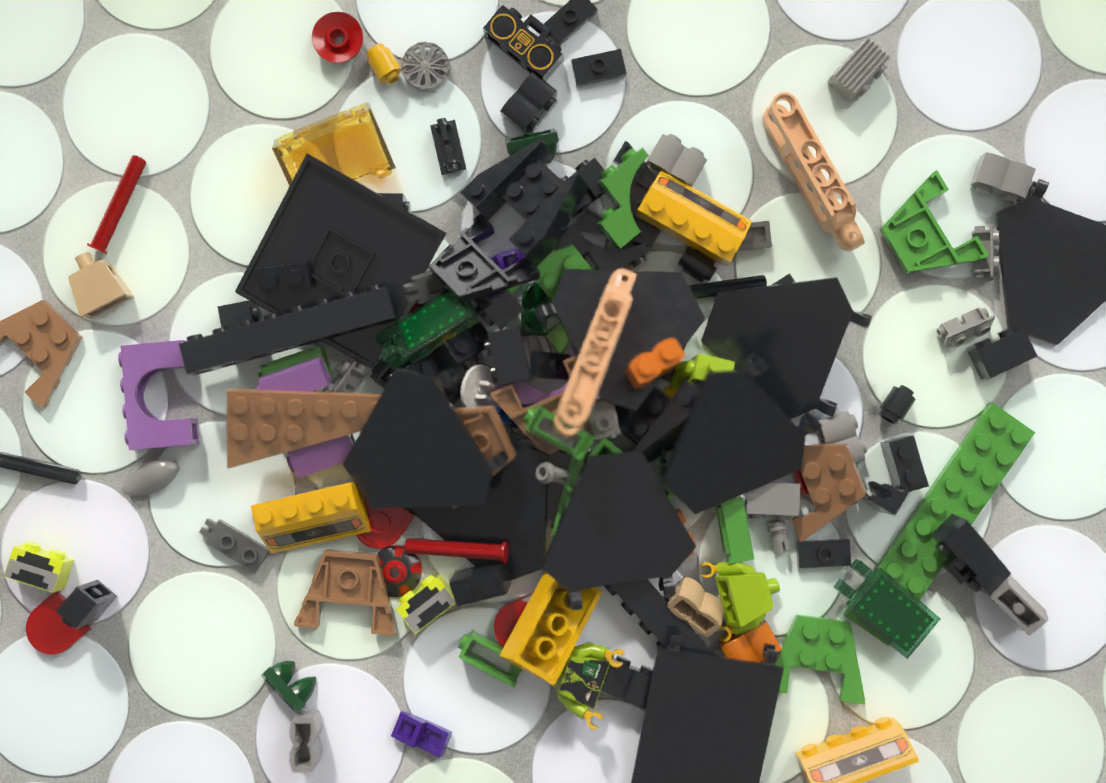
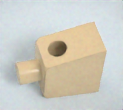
[68,252,134,319]

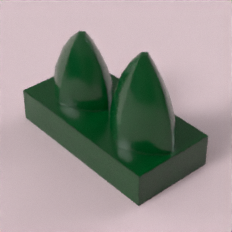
[505,128,559,163]
[520,281,548,336]
[261,661,317,714]

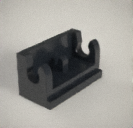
[860,481,909,516]

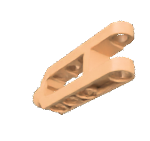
[762,92,865,252]
[554,269,636,437]

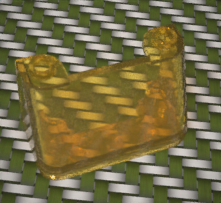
[272,102,396,186]

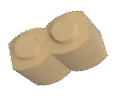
[668,576,724,637]

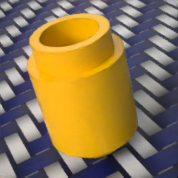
[366,43,402,85]

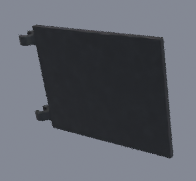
[631,628,784,783]

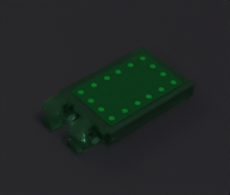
[375,289,478,370]
[833,559,941,659]

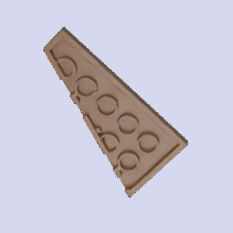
[226,389,381,469]

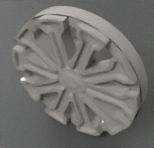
[401,41,450,91]

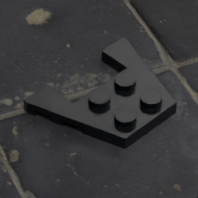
[574,140,661,247]
[429,214,541,303]

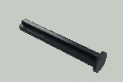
[689,275,767,299]
[0,451,81,485]

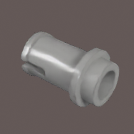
[536,462,569,485]
[767,519,790,554]

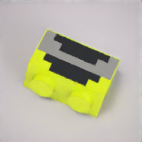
[3,541,74,593]
[396,574,455,634]

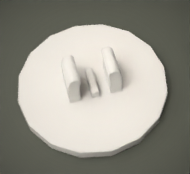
[461,364,497,407]

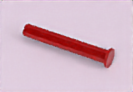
[87,155,146,254]
[404,538,509,563]

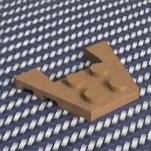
[0,300,83,409]
[490,355,594,454]
[452,406,516,508]
[791,444,867,542]
[294,549,397,636]

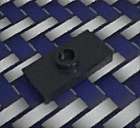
[544,0,598,46]
[571,49,627,87]
[530,351,570,380]
[796,539,851,568]

